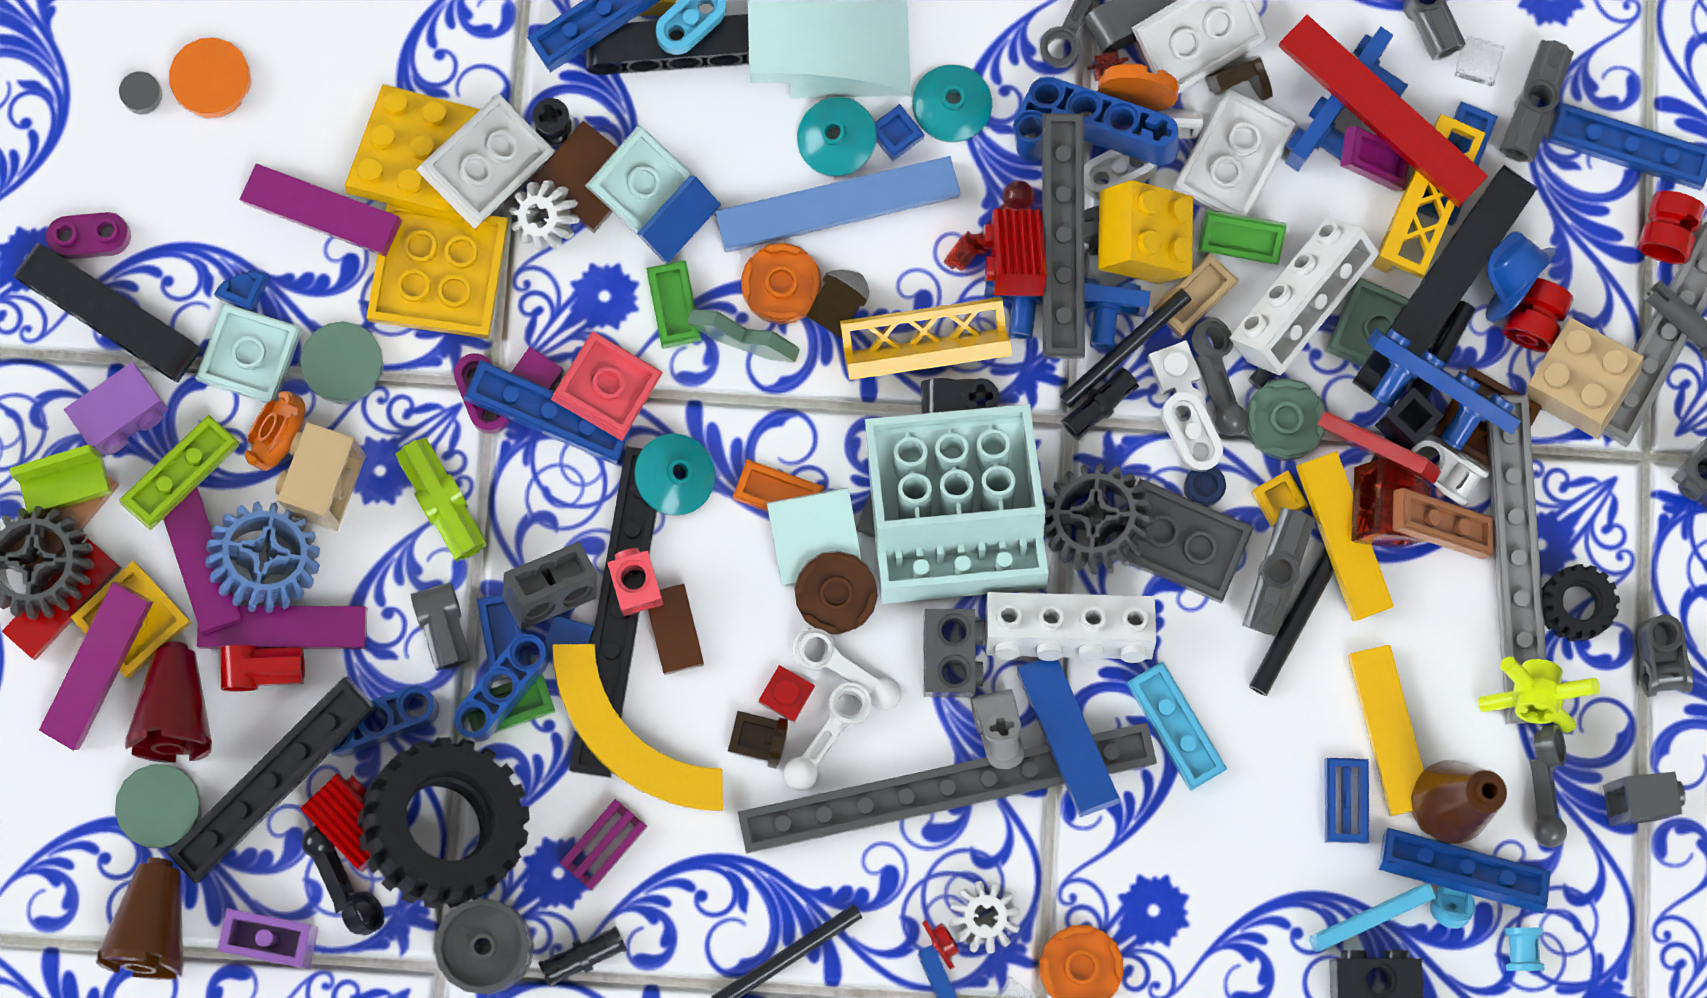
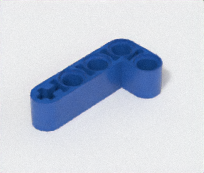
[1013,76,1179,166]

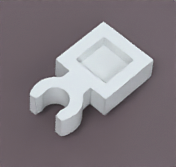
[1147,340,1206,418]

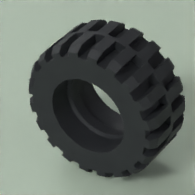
[357,737,530,909]

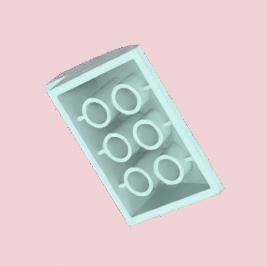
[748,0,911,99]
[865,404,1049,604]

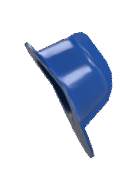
[1485,231,1556,322]

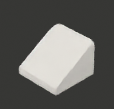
[1158,109,1203,139]

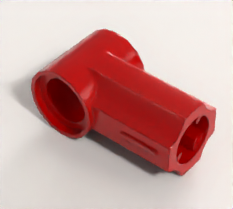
[220,645,305,692]

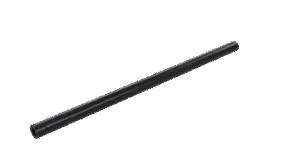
[1248,301,1476,696]

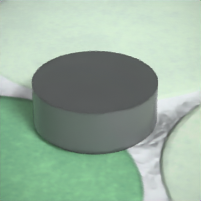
[119,71,162,114]

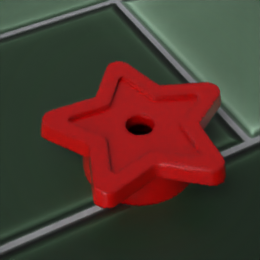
[922,920,960,969]

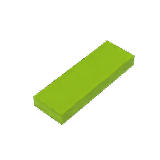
[119,414,239,531]

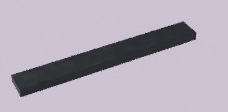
[569,446,658,779]

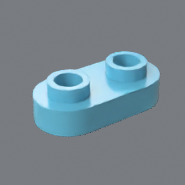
[656,0,726,55]

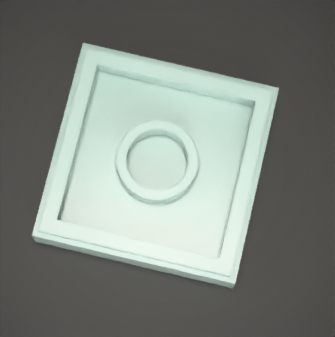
[585,125,695,233]
[195,303,303,403]
[766,487,862,585]

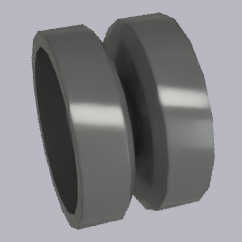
[434,898,535,995]

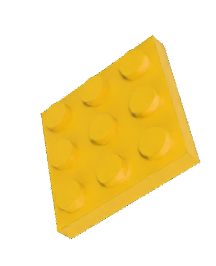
[345,84,481,223]
[366,204,509,339]

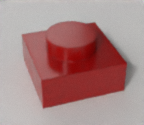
[758,665,815,723]

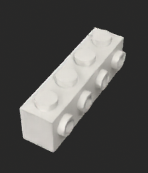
[1230,216,1379,376]
[985,592,1156,663]

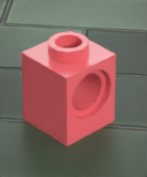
[607,548,664,616]

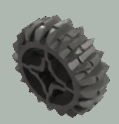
[1044,462,1154,575]
[0,506,94,620]

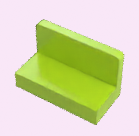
[9,445,112,516]

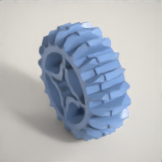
[205,501,320,613]

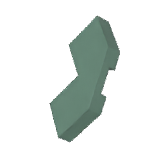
[687,309,800,363]

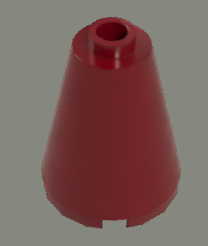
[125,642,212,763]

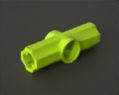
[395,437,487,562]

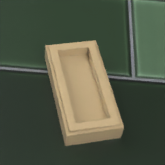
[1152,253,1239,339]

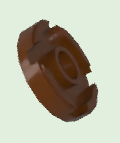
[794,550,878,635]

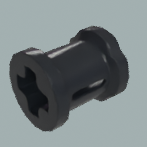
[533,98,572,145]

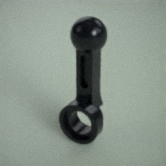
[302,826,384,936]

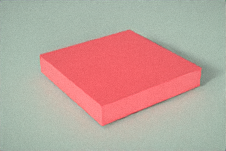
[551,331,663,441]

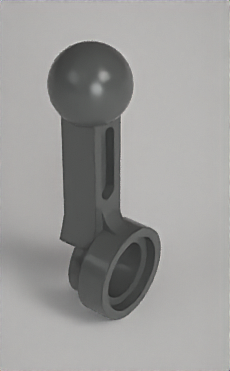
[1040,0,1094,68]
[1192,317,1248,436]
[1529,724,1567,848]

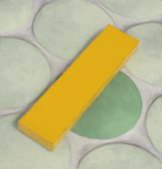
[1296,451,1394,622]
[1348,644,1424,817]

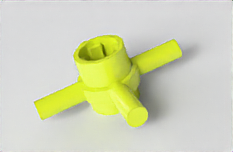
[1478,656,1600,733]

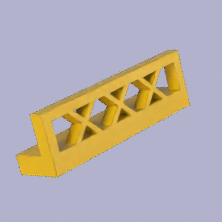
[1372,114,1485,278]
[840,297,1012,380]

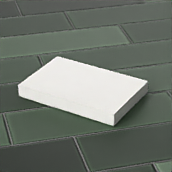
[1132,0,1269,94]
[1171,88,1299,216]
[416,93,556,229]

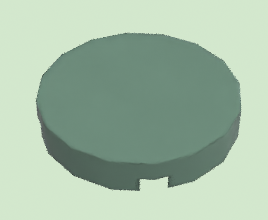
[300,321,384,404]
[1246,378,1327,461]
[115,764,202,849]

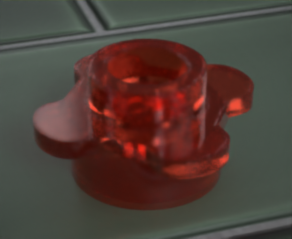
[1087,51,1129,81]

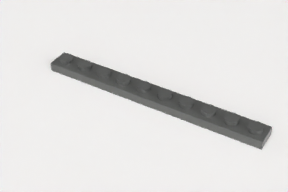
[737,722,1157,854]

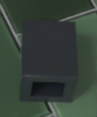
[1374,387,1444,450]

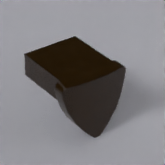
[1205,56,1273,101]
[806,270,869,338]
[728,711,788,769]

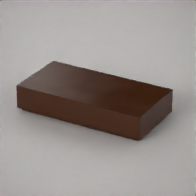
[648,584,704,675]

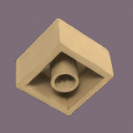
[1527,317,1644,440]
[275,422,366,531]

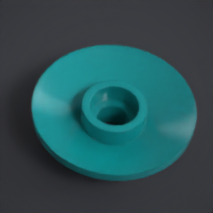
[912,64,992,142]
[797,97,877,177]
[634,433,715,516]

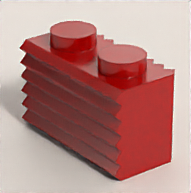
[983,208,1047,296]
[300,773,371,872]

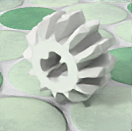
[509,180,580,250]
[949,881,1021,954]

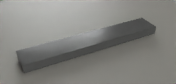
[1042,114,1085,359]

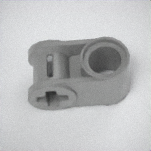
[970,689,1024,769]

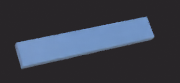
[715,156,960,252]

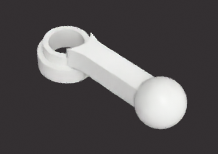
[792,628,901,711]
[784,682,871,790]

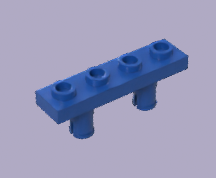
[1285,26,1409,172]
[984,277,1151,350]
[1367,328,1521,451]

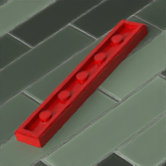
[1278,14,1488,208]

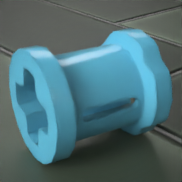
[1504,927,1545,971]

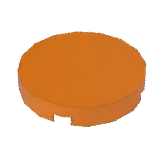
[169,37,251,118]
[1097,64,1179,111]
[741,243,822,325]
[245,391,305,471]
[1039,925,1124,998]

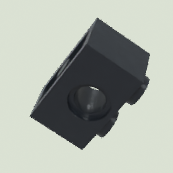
[1329,950,1423,998]

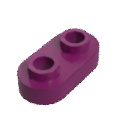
[46,212,131,260]
[454,353,510,434]

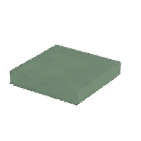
[1325,278,1409,367]

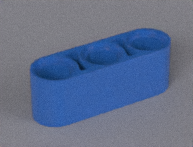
[454,634,549,742]
[330,685,439,757]

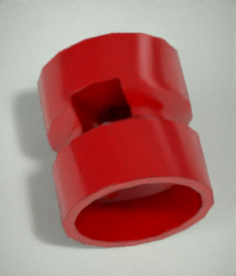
[1637,190,1706,264]
[1502,278,1574,353]

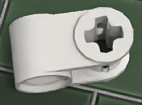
[1410,435,1490,506]

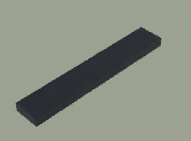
[167,677,377,884]

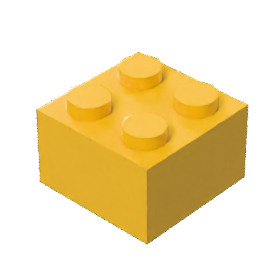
[1098,180,1193,284]

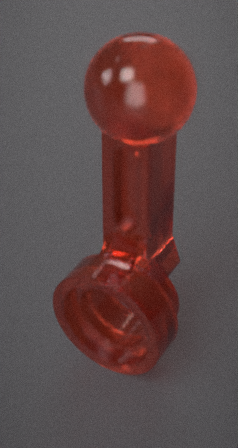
[943,180,1035,272]

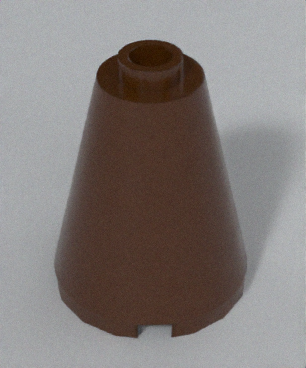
[1411,760,1507,844]
[96,857,184,980]

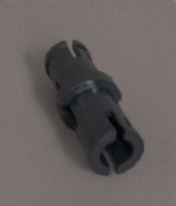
[1061,367,1139,440]
[538,925,627,987]

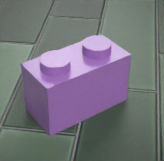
[63,361,169,456]
[217,908,319,969]

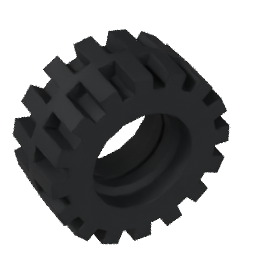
[1542,564,1620,642]

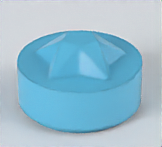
[1430,887,1476,929]

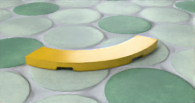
[551,644,723,811]

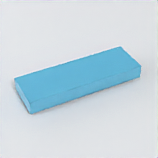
[1126,661,1227,791]
[1309,883,1436,952]

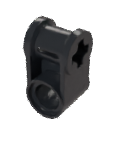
[921,378,1000,414]

